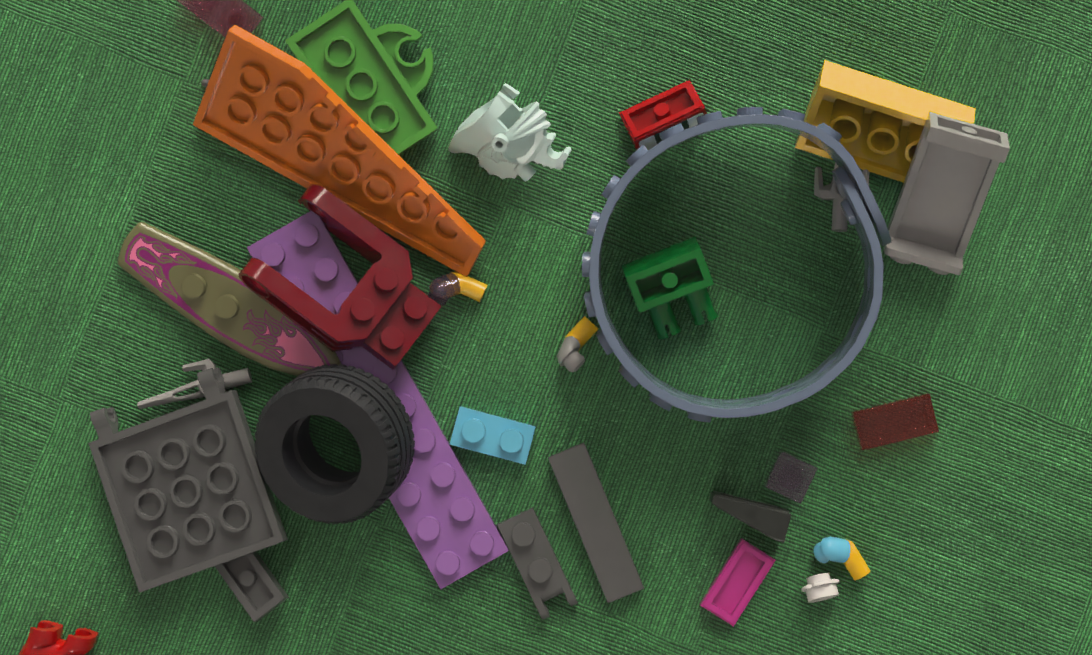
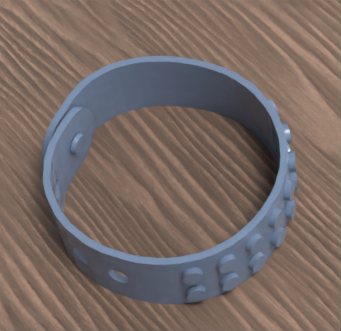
[582,107,891,423]

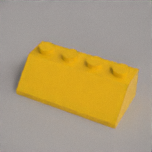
[795,60,976,183]

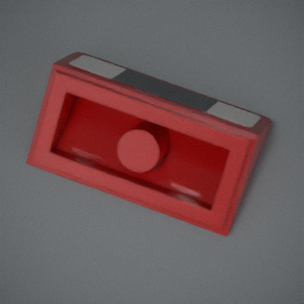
[619,80,707,150]

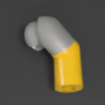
[557,316,599,372]

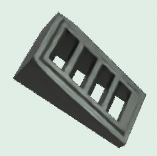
[709,491,791,543]

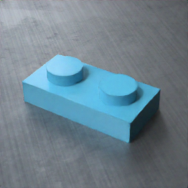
[450,406,536,465]

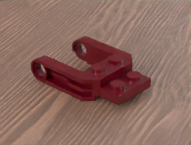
[238,184,442,370]

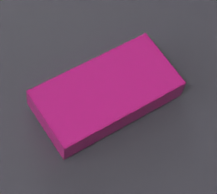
[700,538,776,627]

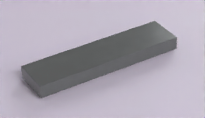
[548,442,644,603]

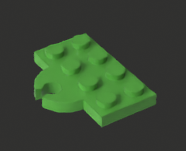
[285,0,439,156]

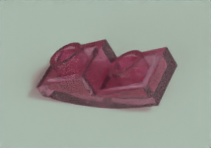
[177,0,263,38]

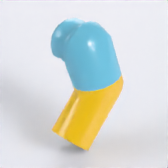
[813,536,871,581]

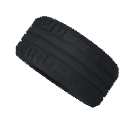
[254,364,415,524]

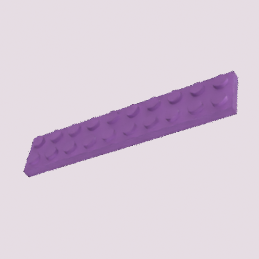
[247,211,509,589]

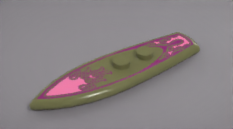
[118,222,342,376]

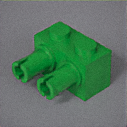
[622,237,718,339]

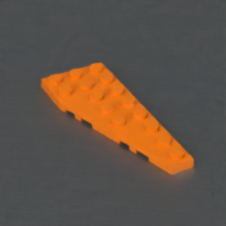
[193,25,486,277]

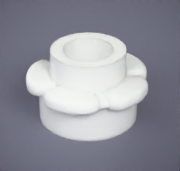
[801,573,840,603]

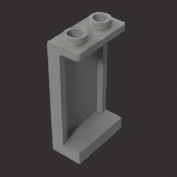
[884,112,1010,275]

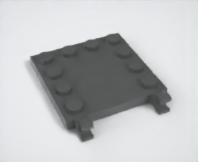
[88,367,288,593]

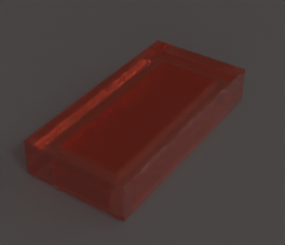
[851,393,939,450]

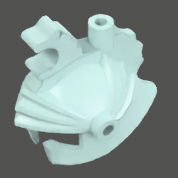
[449,83,571,182]

